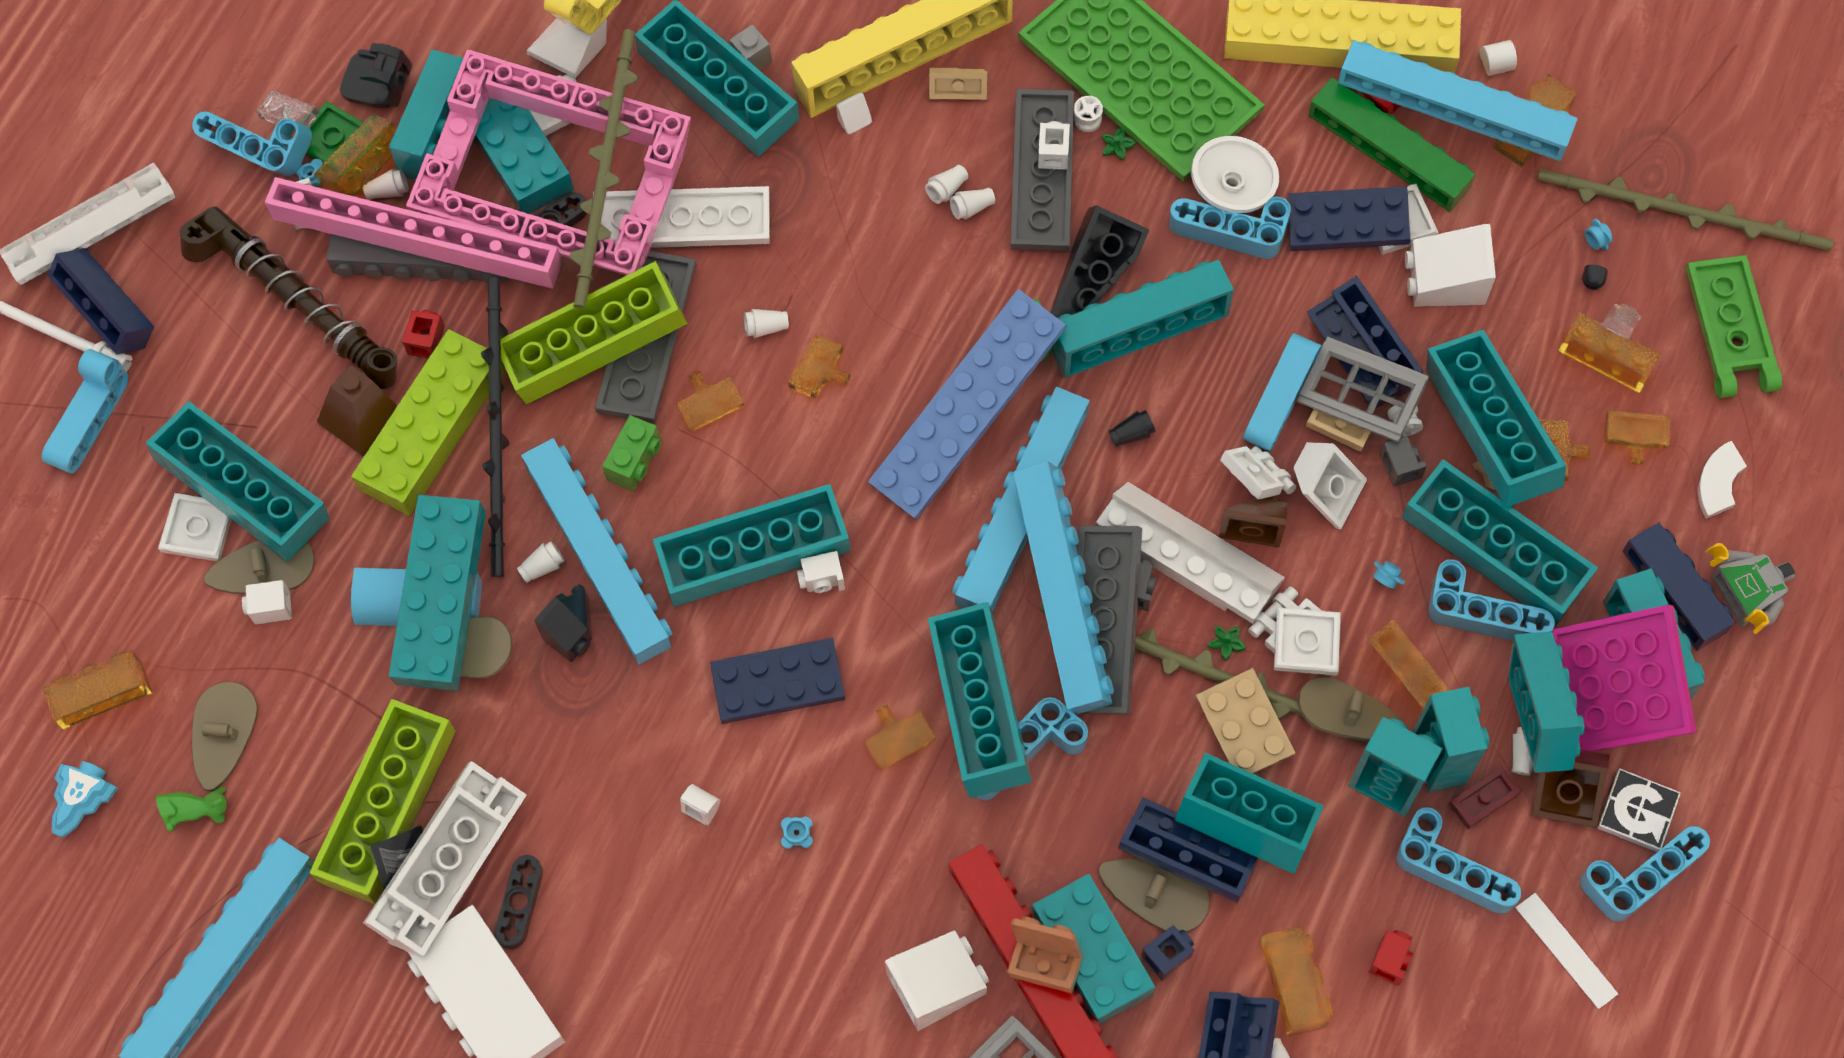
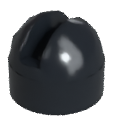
[1582,265,1608,290]

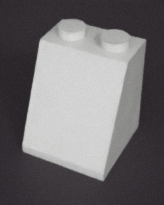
[1405,224,1496,307]
[885,930,989,1031]

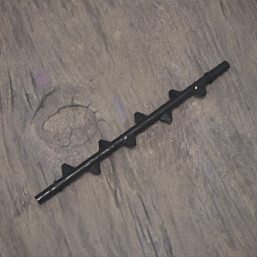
[481,277,510,578]

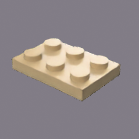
[1196,668,1296,774]

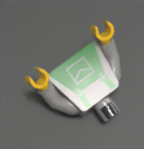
[1705,543,1795,634]

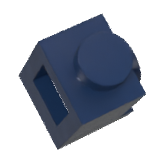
[1141,925,1194,981]

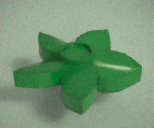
[1102,127,1136,161]
[1207,626,1246,661]

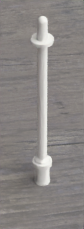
[0,301,132,372]

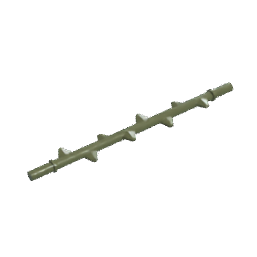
[570,29,638,309]
[1537,169,1834,251]
[1040,603,1303,719]

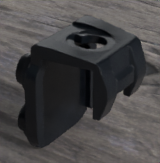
[340,43,413,108]

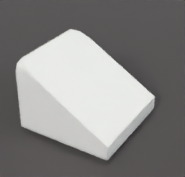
[836,92,872,134]

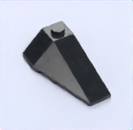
[1050,205,1149,318]

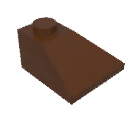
[317,365,397,456]
[1219,497,1288,548]
[1532,750,1610,828]

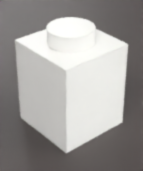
[242,580,292,625]

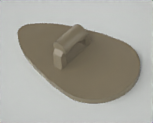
[204,540,315,594]
[461,617,513,679]
[1298,677,1408,741]
[192,682,258,791]
[1099,859,1209,933]

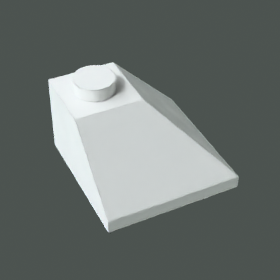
[527,18,607,78]
[1294,442,1367,529]

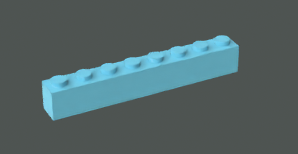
[1338,40,1578,161]
[952,386,1090,613]
[521,438,673,665]
[1013,461,1114,714]
[119,838,314,1058]

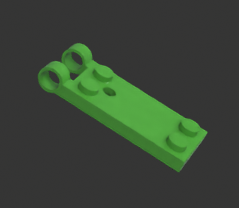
[1685,255,1782,399]

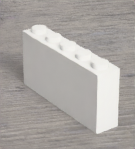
[407,904,565,1058]

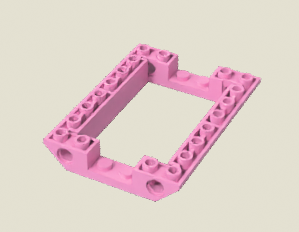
[406,49,691,275]

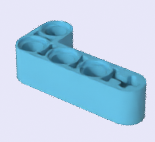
[192,111,312,176]
[1169,197,1291,259]
[1243,333,1322,452]
[42,349,129,474]
[1428,560,1555,641]
[976,697,1088,801]
[1396,807,1521,914]
[1580,826,1710,922]

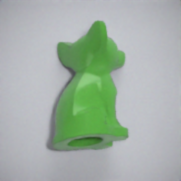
[156,786,227,832]

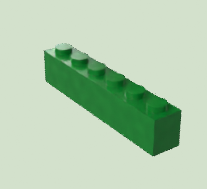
[1308,77,1475,212]

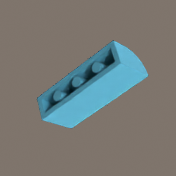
[351,568,483,626]

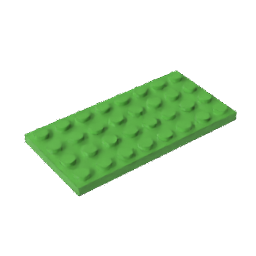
[1018,0,1265,182]

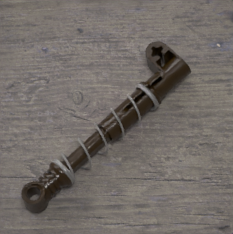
[180,206,397,389]

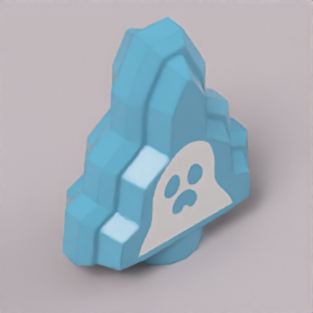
[52,761,118,838]

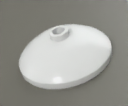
[1191,136,1279,213]

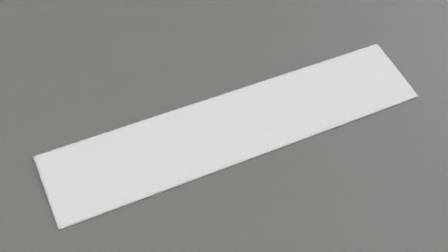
[1515,893,1618,1009]

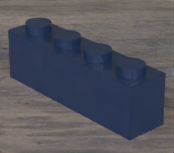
[47,248,154,355]
[1622,522,1735,651]

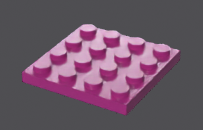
[1551,605,1697,752]

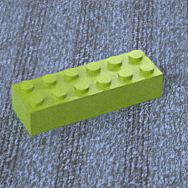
[501,261,688,405]
[351,329,505,516]
[309,699,456,904]

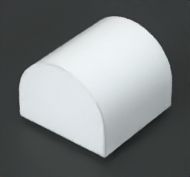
[1479,40,1517,76]
[680,784,721,825]

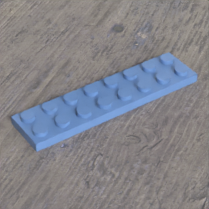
[868,289,1067,520]

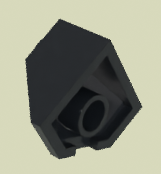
[534,584,592,662]

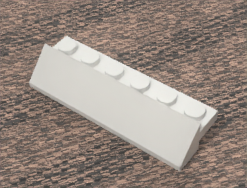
[0,163,176,285]
[1095,482,1285,624]
[363,761,527,957]

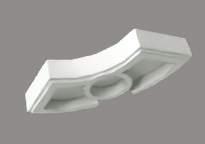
[1698,441,1747,519]

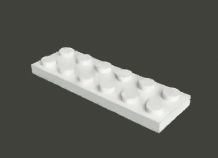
[593,186,770,248]

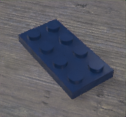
[1288,186,1410,251]
[710,638,845,724]

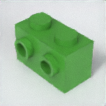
[602,415,661,492]

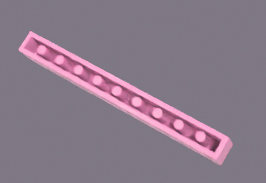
[265,177,562,289]

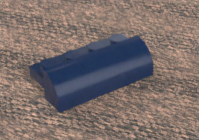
[1307,276,1423,409]
[1118,797,1258,903]
[1198,991,1280,1058]

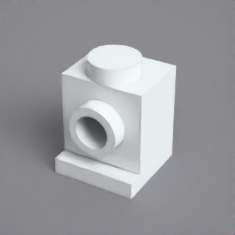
[1038,121,1070,170]
[797,551,845,593]

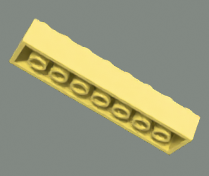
[791,0,1013,118]
[1224,0,1461,73]

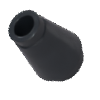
[1108,410,1156,447]

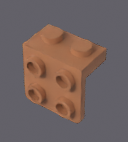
[1007,917,1084,993]

